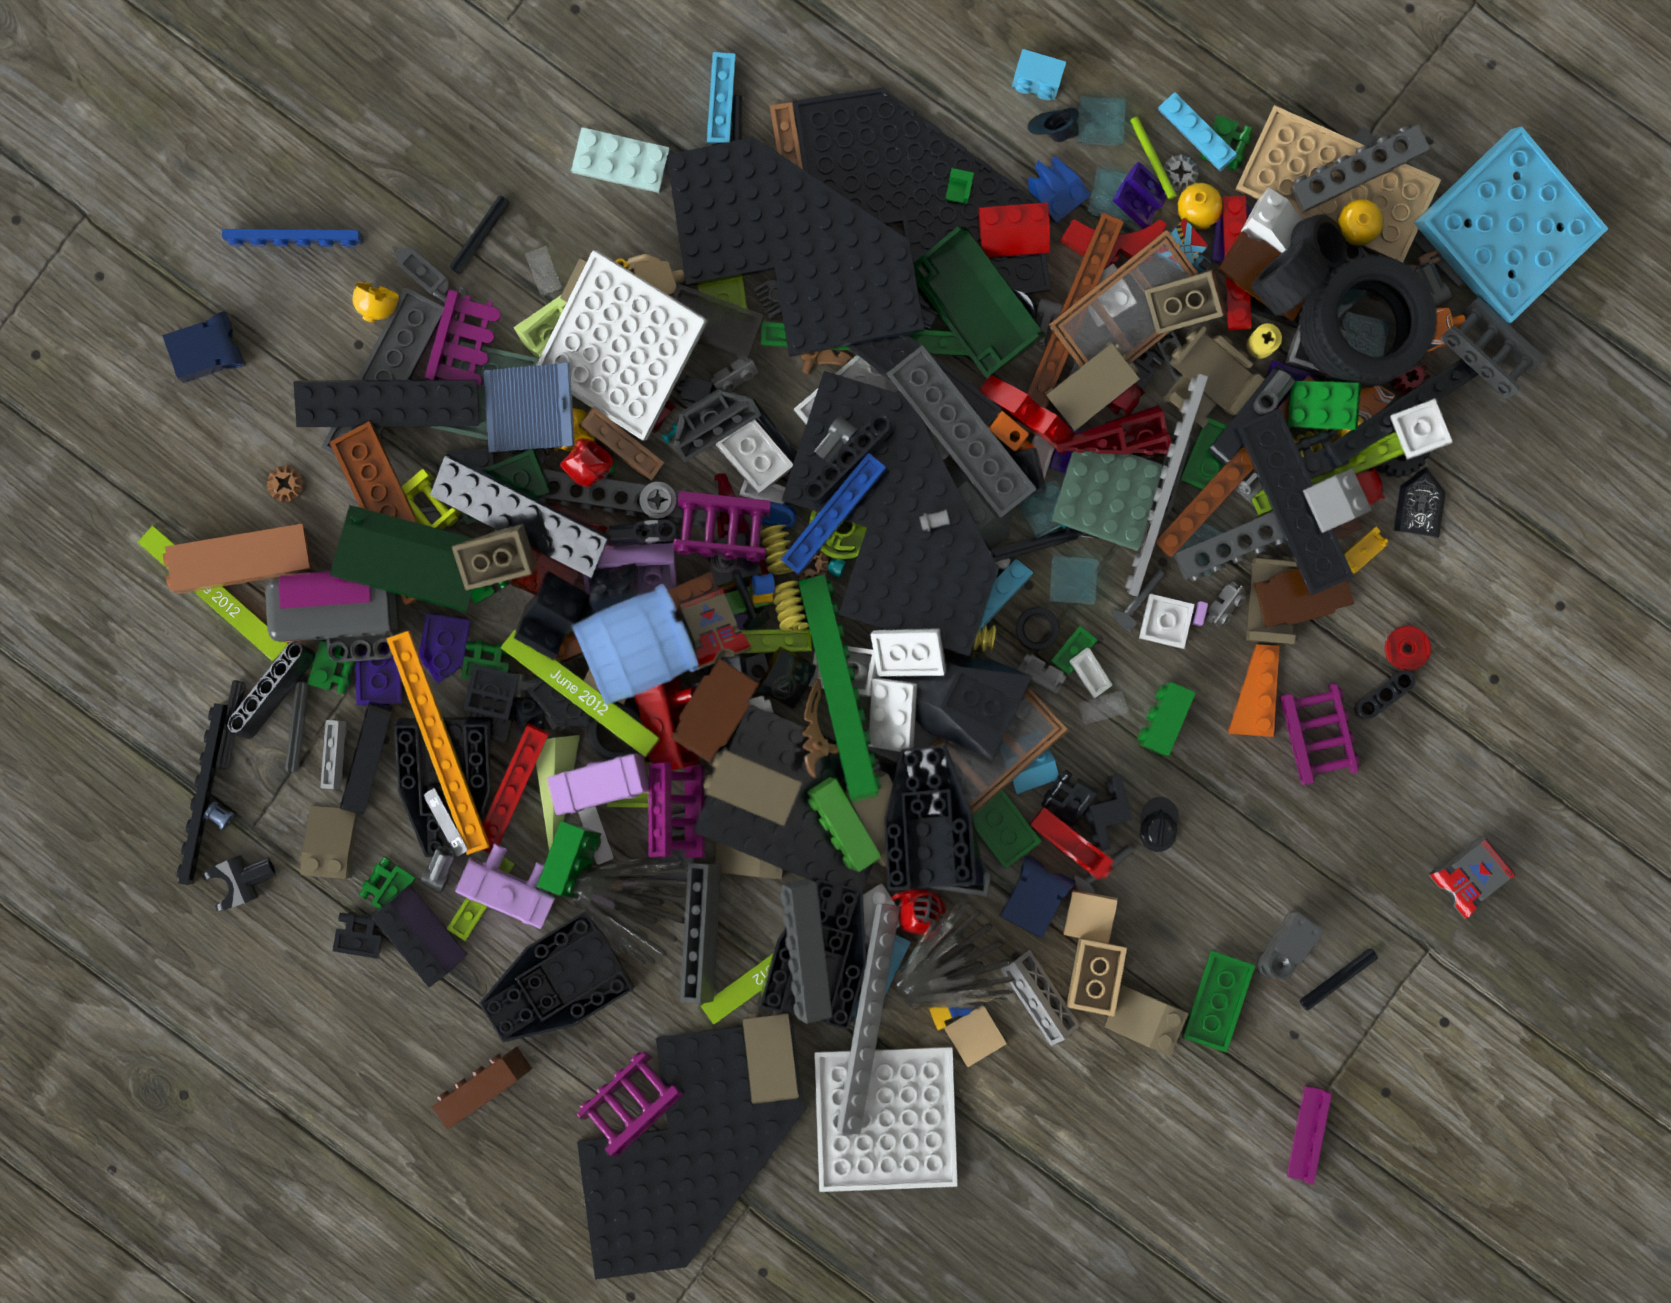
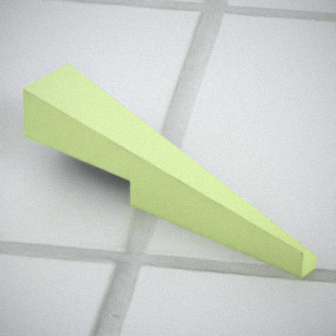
[513,295,567,359]
[536,735,580,851]

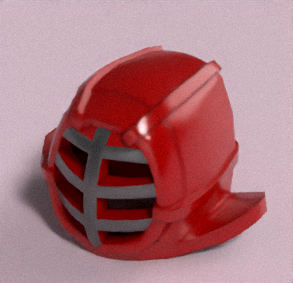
[560,439,613,488]
[891,889,946,934]

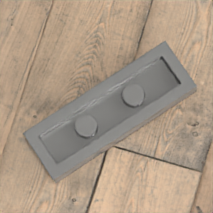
[320,720,347,790]

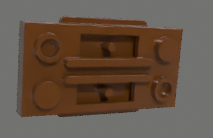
[1217,231,1305,321]
[1254,569,1354,628]
[671,659,760,762]

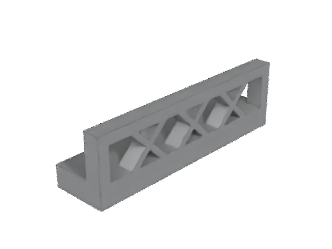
[1000,950,1080,1046]

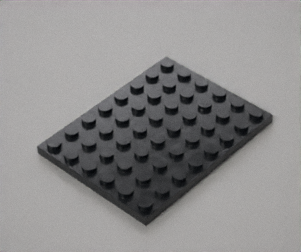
[693,704,897,890]

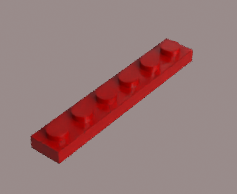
[1222,196,1251,330]
[483,724,549,853]

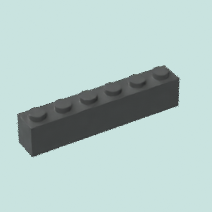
[680,862,721,1004]
[780,879,832,1024]

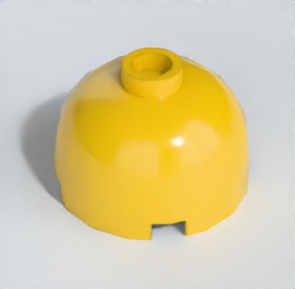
[1178,183,1223,230]
[1337,199,1384,246]
[352,282,400,323]

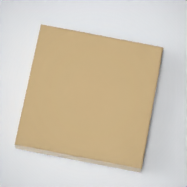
[1063,889,1118,943]
[944,1004,1007,1067]

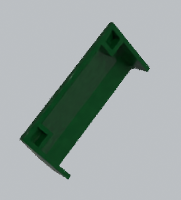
[914,226,1046,378]
[330,505,474,612]

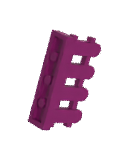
[425,290,501,387]

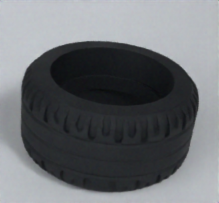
[1290,214,1347,273]
[587,702,642,760]

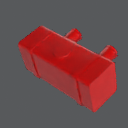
[635,675,700,771]

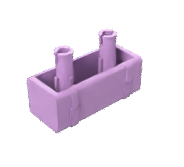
[547,753,649,815]
[456,844,555,929]

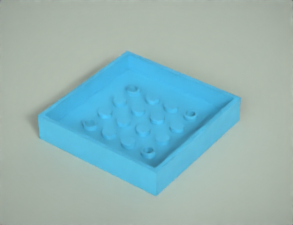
[1414,126,1609,323]

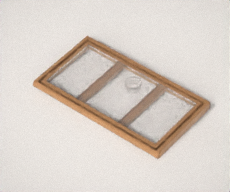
[1049,230,1199,367]
[928,688,1068,815]

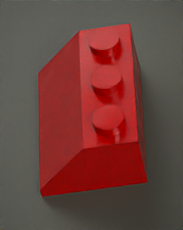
[978,202,1050,258]

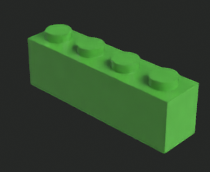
[807,777,881,872]

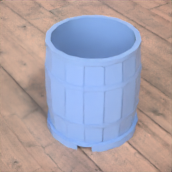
[572,584,699,705]

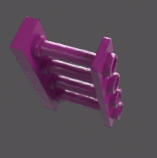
[673,491,771,562]
[1280,683,1360,785]
[648,763,705,858]
[577,1052,684,1157]

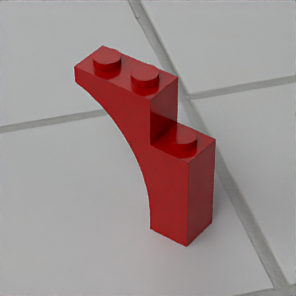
[1060,219,1167,269]
[979,375,1076,454]
[1029,807,1114,879]

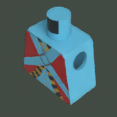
[1154,218,1211,273]

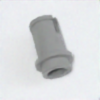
[920,510,950,531]

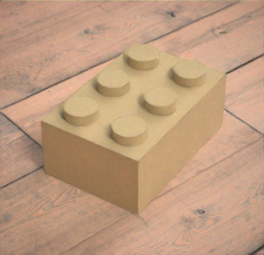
[1066,938,1127,1016]

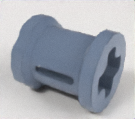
[203,802,235,831]

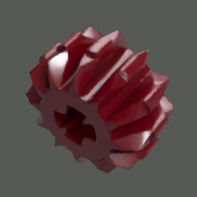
[1390,361,1430,396]

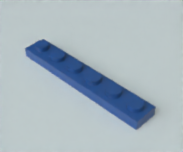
[222,229,363,247]
[781,453,887,575]

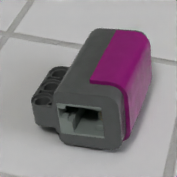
[265,571,400,662]

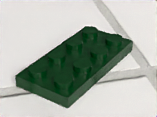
[461,449,551,525]

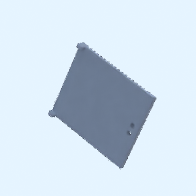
[484,362,575,452]

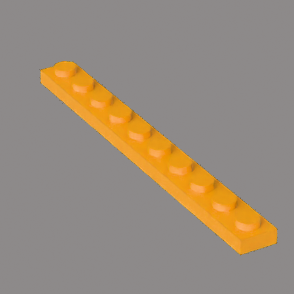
[387,630,490,855]

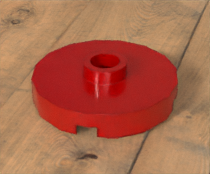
[1384,626,1431,671]

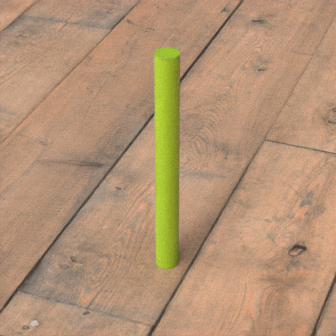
[1130,116,1177,200]

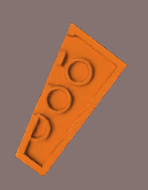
[1227,644,1279,737]

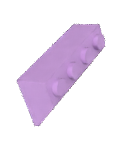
[583,543,677,596]

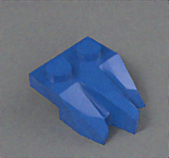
[1028,156,1091,223]

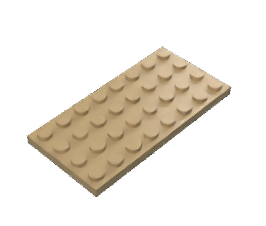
[1235,105,1441,262]

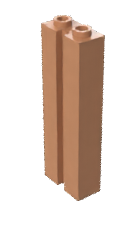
[163,524,313,594]

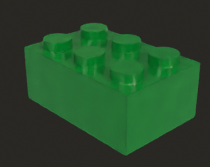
[1137,682,1196,756]
[537,821,602,898]

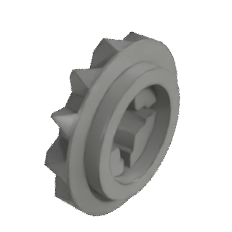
[1163,154,1199,191]
[640,482,677,519]

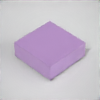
[1191,601,1208,626]

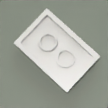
[716,420,793,495]
[871,629,946,676]
[868,678,917,752]

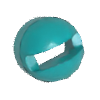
[828,558,846,578]

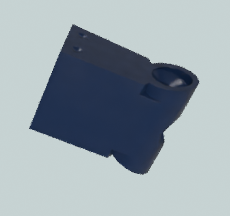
[162,311,245,383]
[999,855,1076,938]

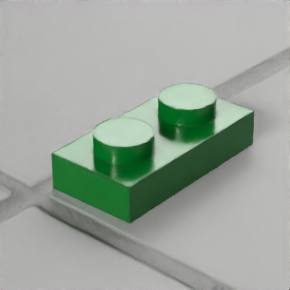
[1051,626,1097,675]

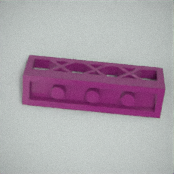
[1286,1085,1332,1185]

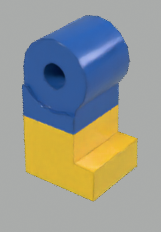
[749,573,775,605]
[928,994,973,1030]

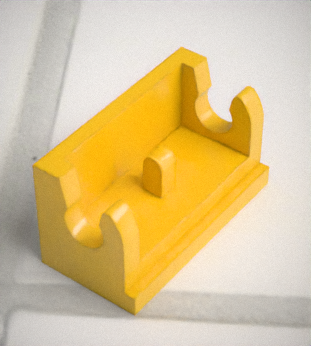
[1344,526,1388,575]

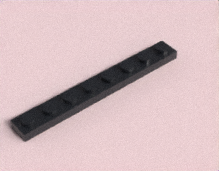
[1325,358,1479,467]
[177,703,227,885]

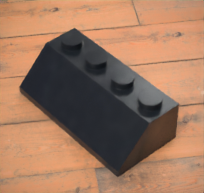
[371,884,467,988]

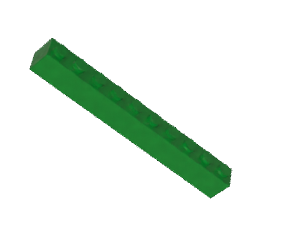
[798,574,882,803]

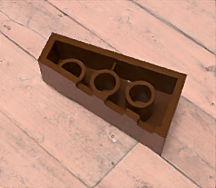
[432,1046,532,1130]

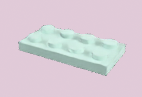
[571,127,670,193]

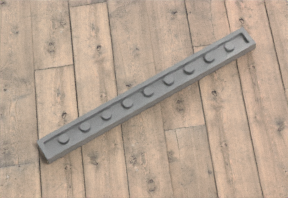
[1125,374,1208,597]
[837,903,900,1135]

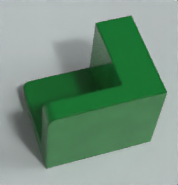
[946,168,974,204]

